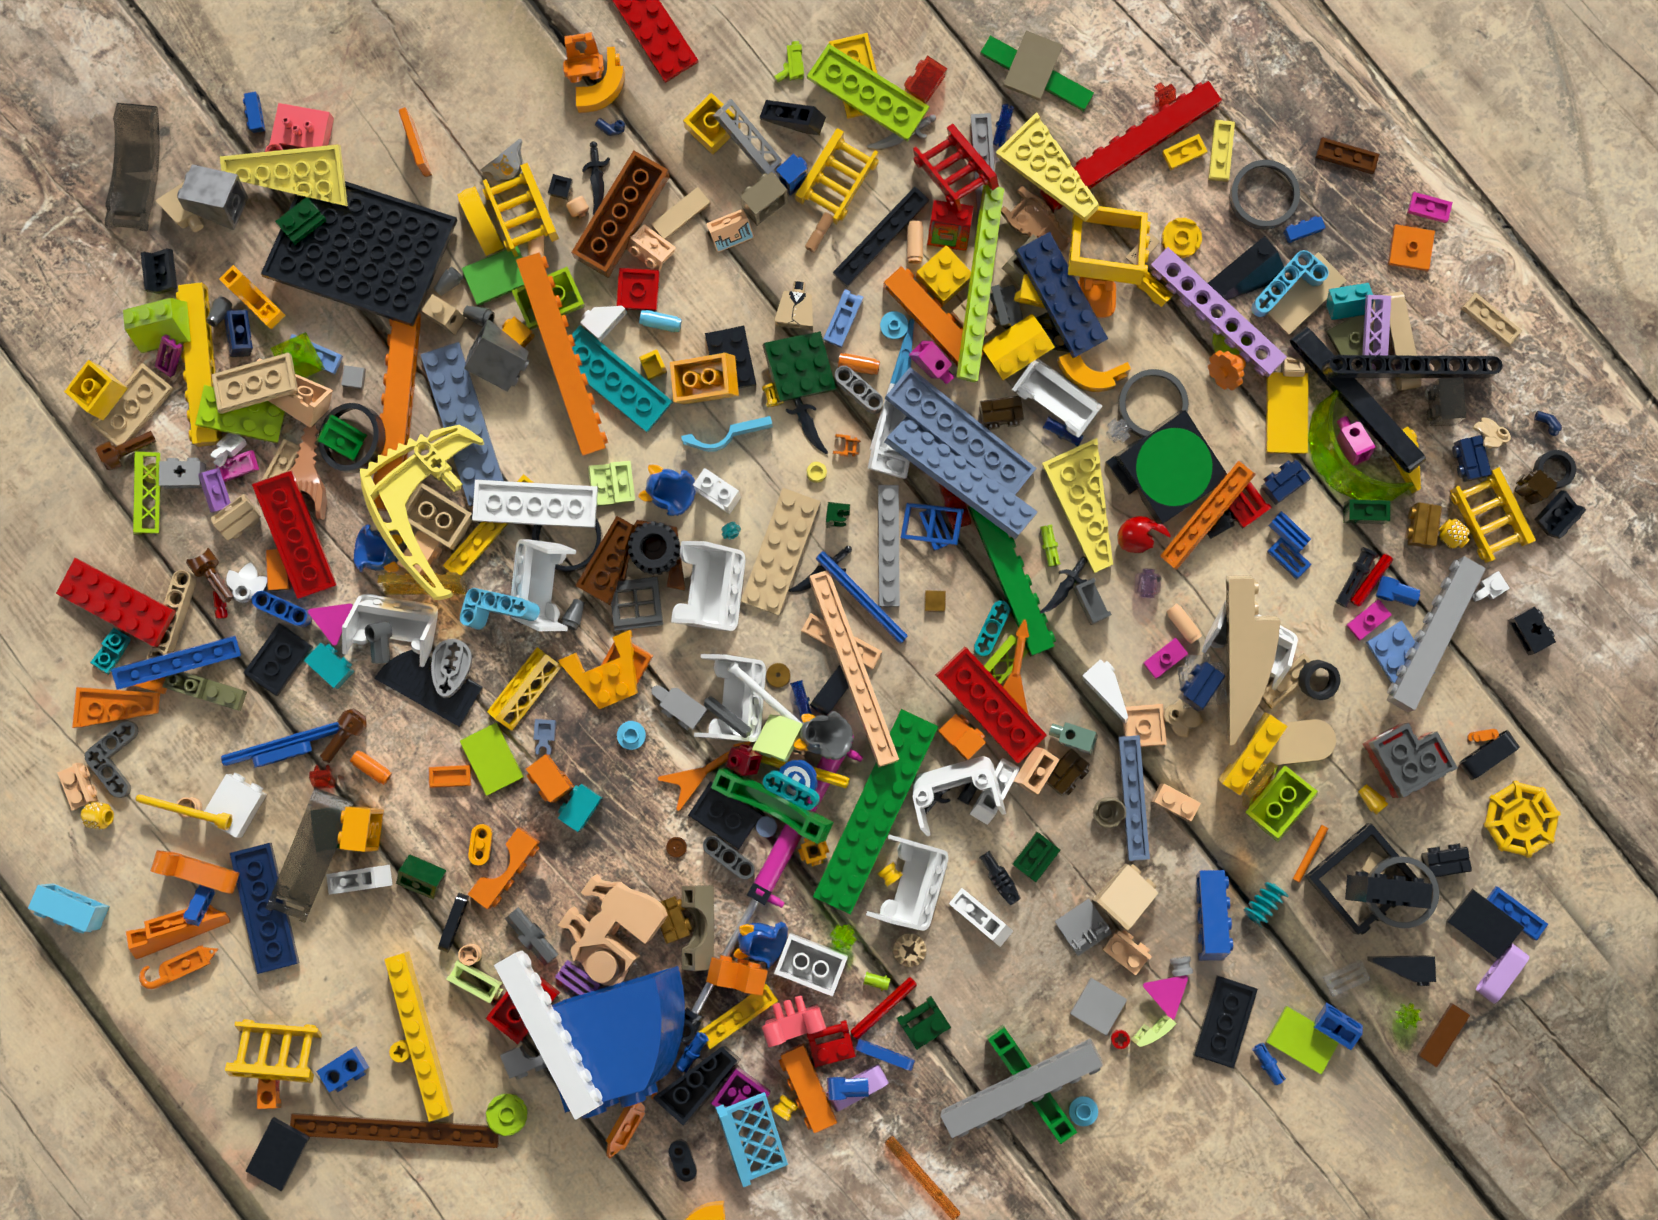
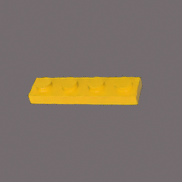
[698,983,778,1049]

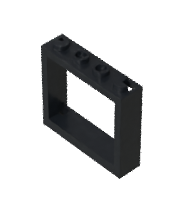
[1305,823,1418,935]

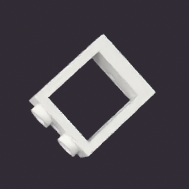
[693,468,741,514]

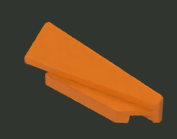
[126,905,230,959]

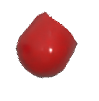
[1117,516,1171,553]

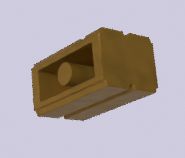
[1405,502,1442,548]
[660,896,693,944]

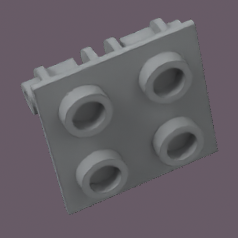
[1055,898,1112,956]

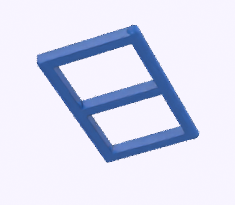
[900,503,964,545]

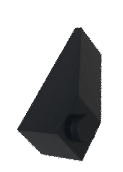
[760,100,826,136]
[1367,955,1436,986]

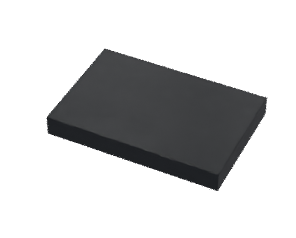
[243,623,313,696]
[688,781,762,849]
[1447,888,1524,959]
[246,1117,310,1192]

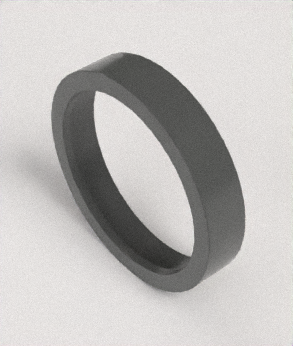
[1229,160,1300,230]
[1118,369,1189,438]
[1367,856,1439,928]

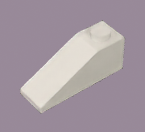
[1083,659,1128,723]
[970,758,1020,825]
[326,865,392,895]
[949,888,1013,947]

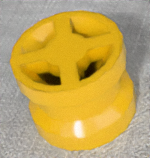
[877,862,903,887]
[389,1040,411,1062]
[772,1095,798,1121]

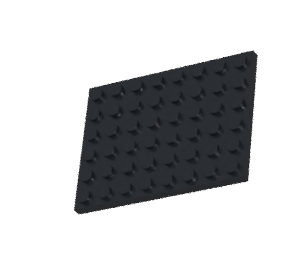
[261,181,458,327]

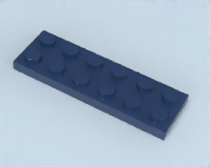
[1014,232,1108,358]
[230,843,300,974]

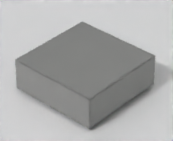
[341,365,366,389]

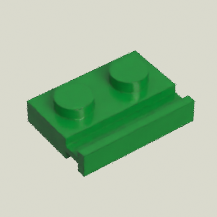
[316,415,367,461]

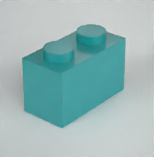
[1326,282,1374,320]
[304,642,355,689]
[558,784,603,832]

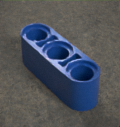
[252,591,312,627]

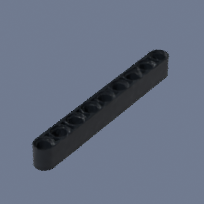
[1289,327,1426,473]
[1322,355,1503,379]

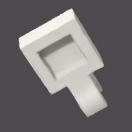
[211,433,247,467]
[1472,571,1510,602]

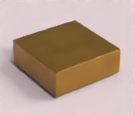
[925,590,946,612]

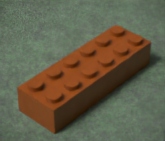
[571,150,670,278]

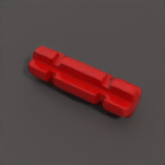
[212,579,228,619]

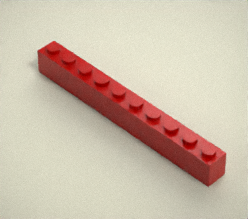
[1040,81,1222,213]

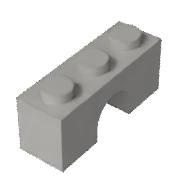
[500,1045,547,1080]

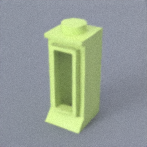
[446,960,503,1003]

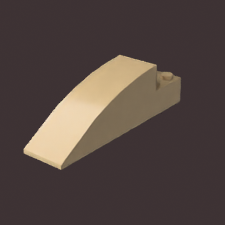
[1226,575,1280,745]

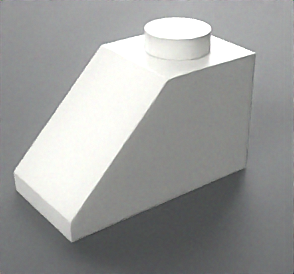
[580,306,627,342]

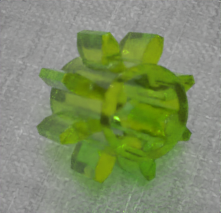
[829,924,857,950]
[1395,1003,1422,1029]

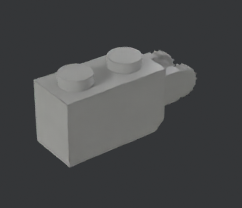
[651,685,708,730]

